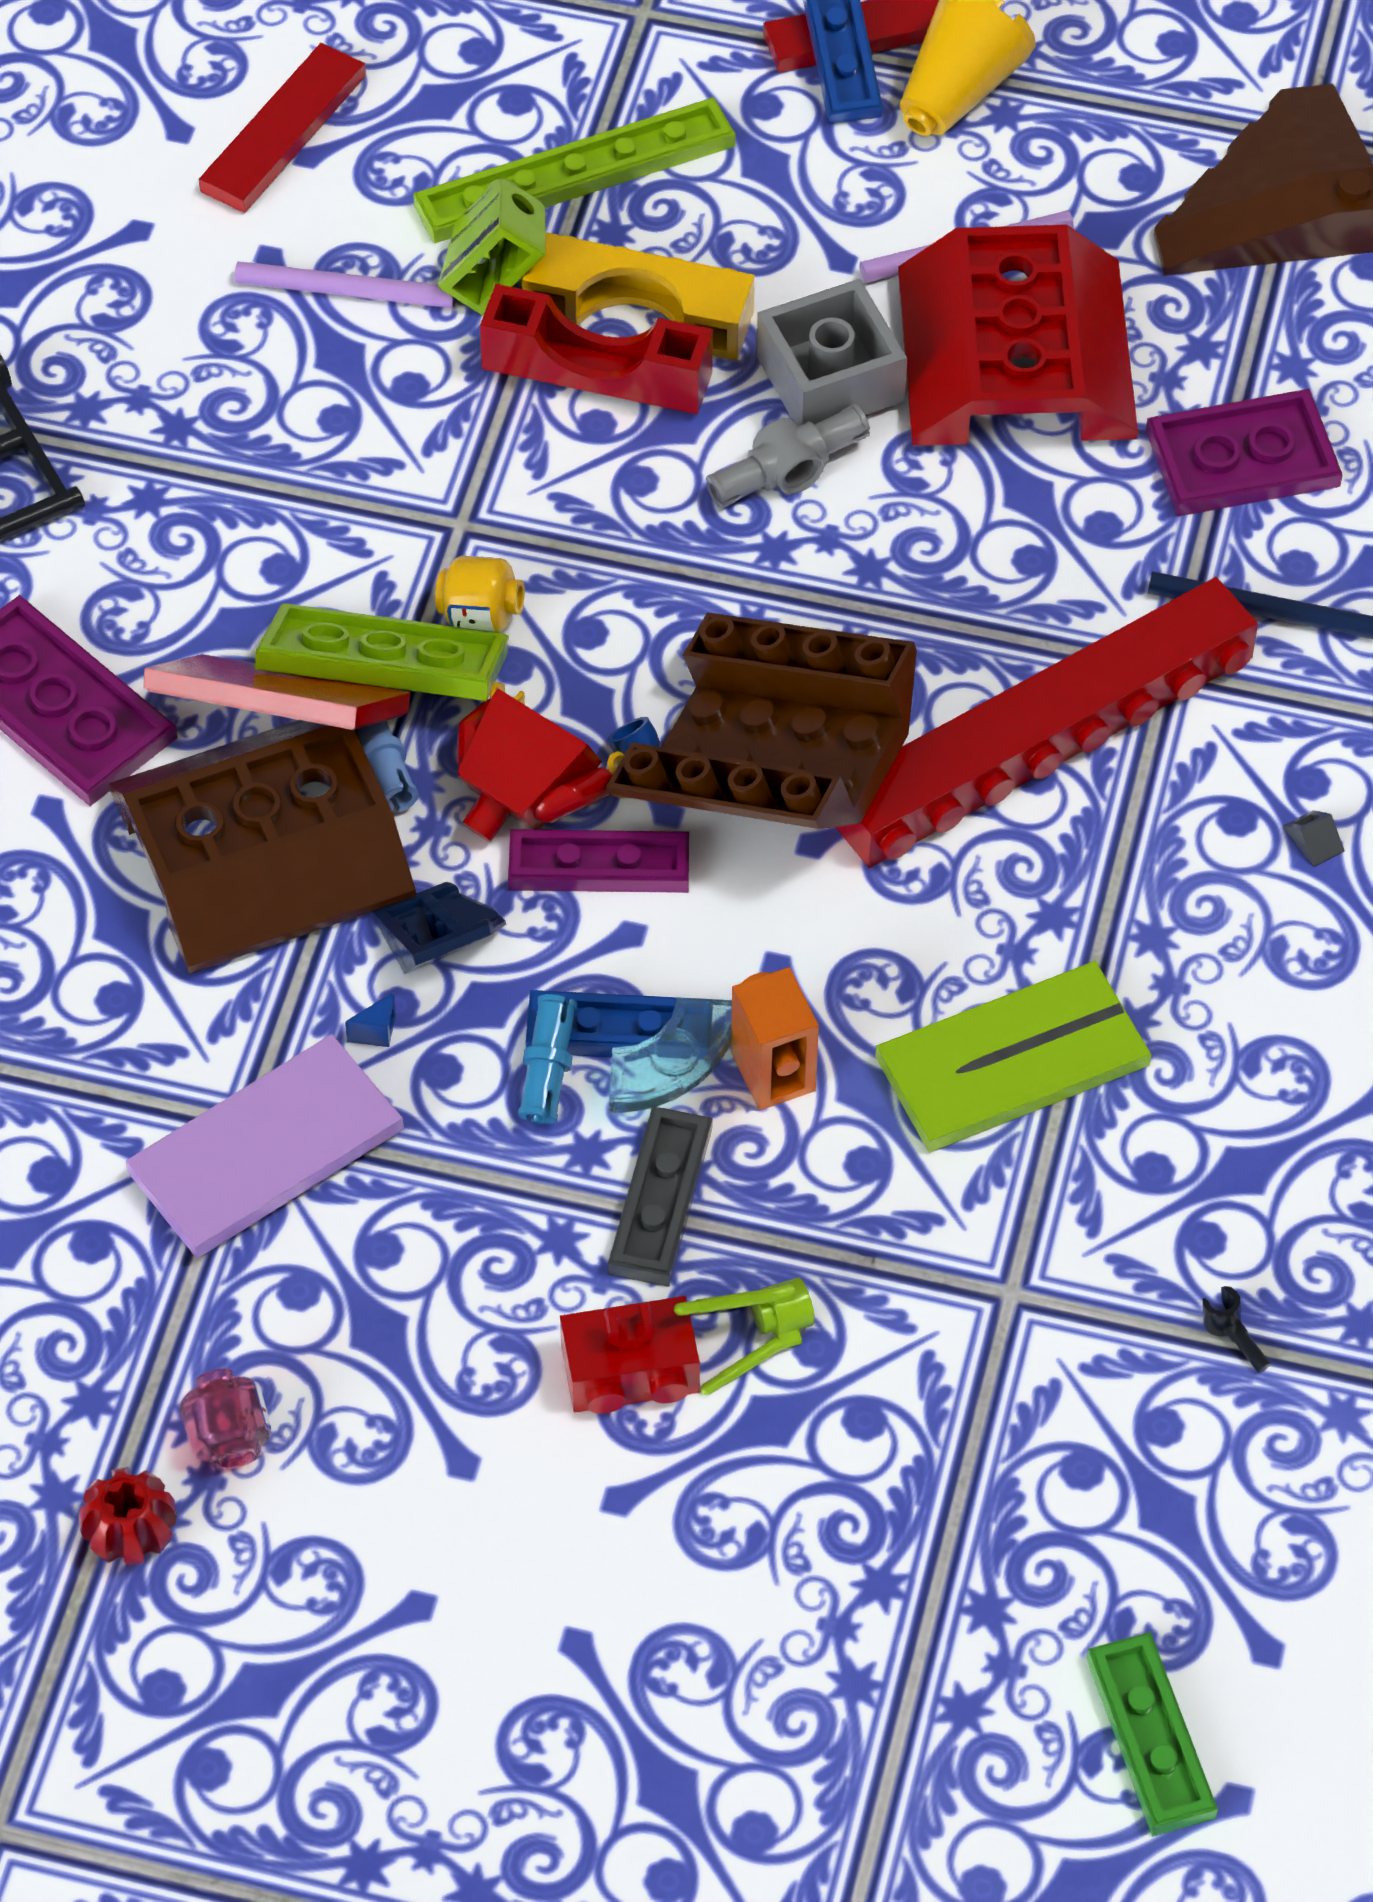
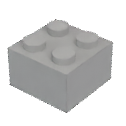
[756,278,907,426]

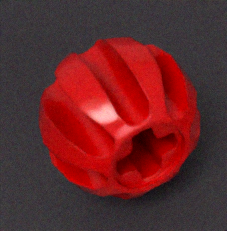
[78,1467,177,1566]

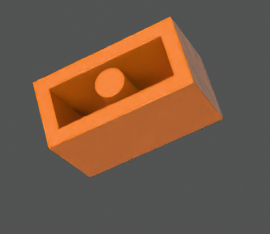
[731,967,819,1111]

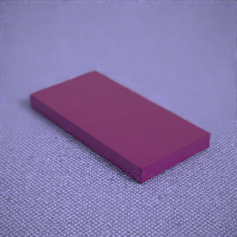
[0,594,178,807]

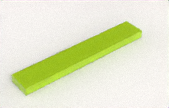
[413,97,735,244]

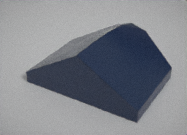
[372,882,507,974]

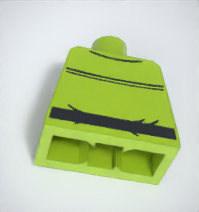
[438,179,546,315]

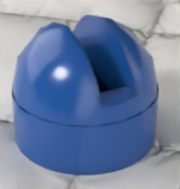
[607,716,660,755]

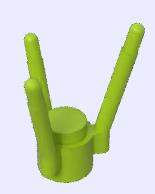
[674,1277,814,1395]

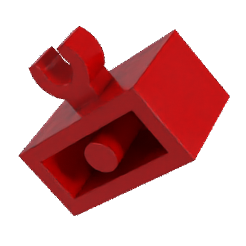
[560,1296,700,1414]

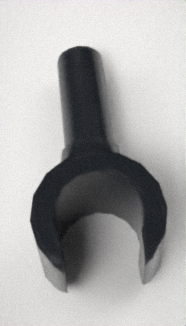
[1203,1286,1271,1373]

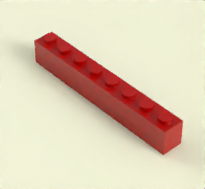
[835,576,1258,869]

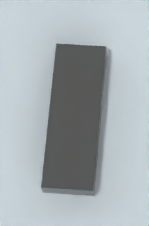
[608,1106,713,1287]

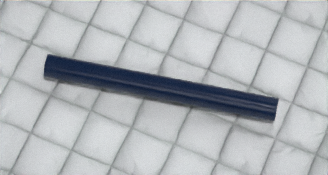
[1148,571,1373,640]

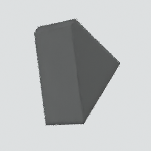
[1283,810,1345,867]

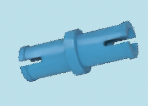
[518,994,577,1124]

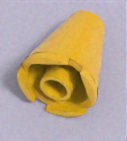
[900,0,1036,137]

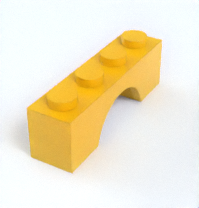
[522,232,755,361]

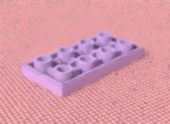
[125,1034,404,1259]

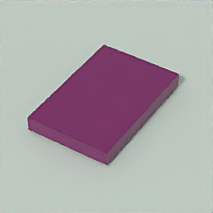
[1146,388,1343,517]

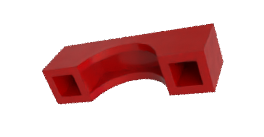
[480,284,713,415]

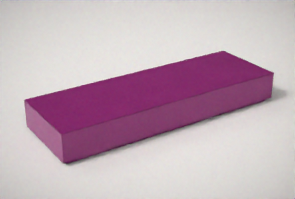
[508,829,689,893]

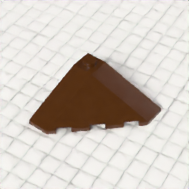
[1153,83,1373,276]

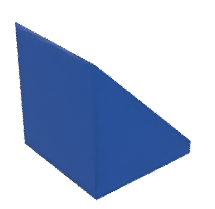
[345,994,396,1047]

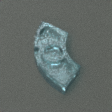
[609,998,732,1113]

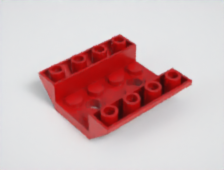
[898,225,1138,446]

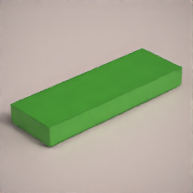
[1086,1632,1218,1837]

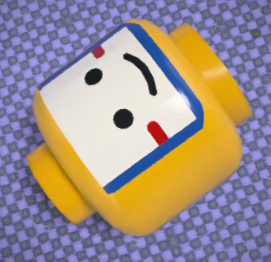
[435,555,525,632]

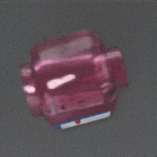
[180,1368,271,1470]

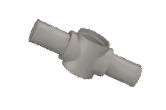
[706,403,870,509]

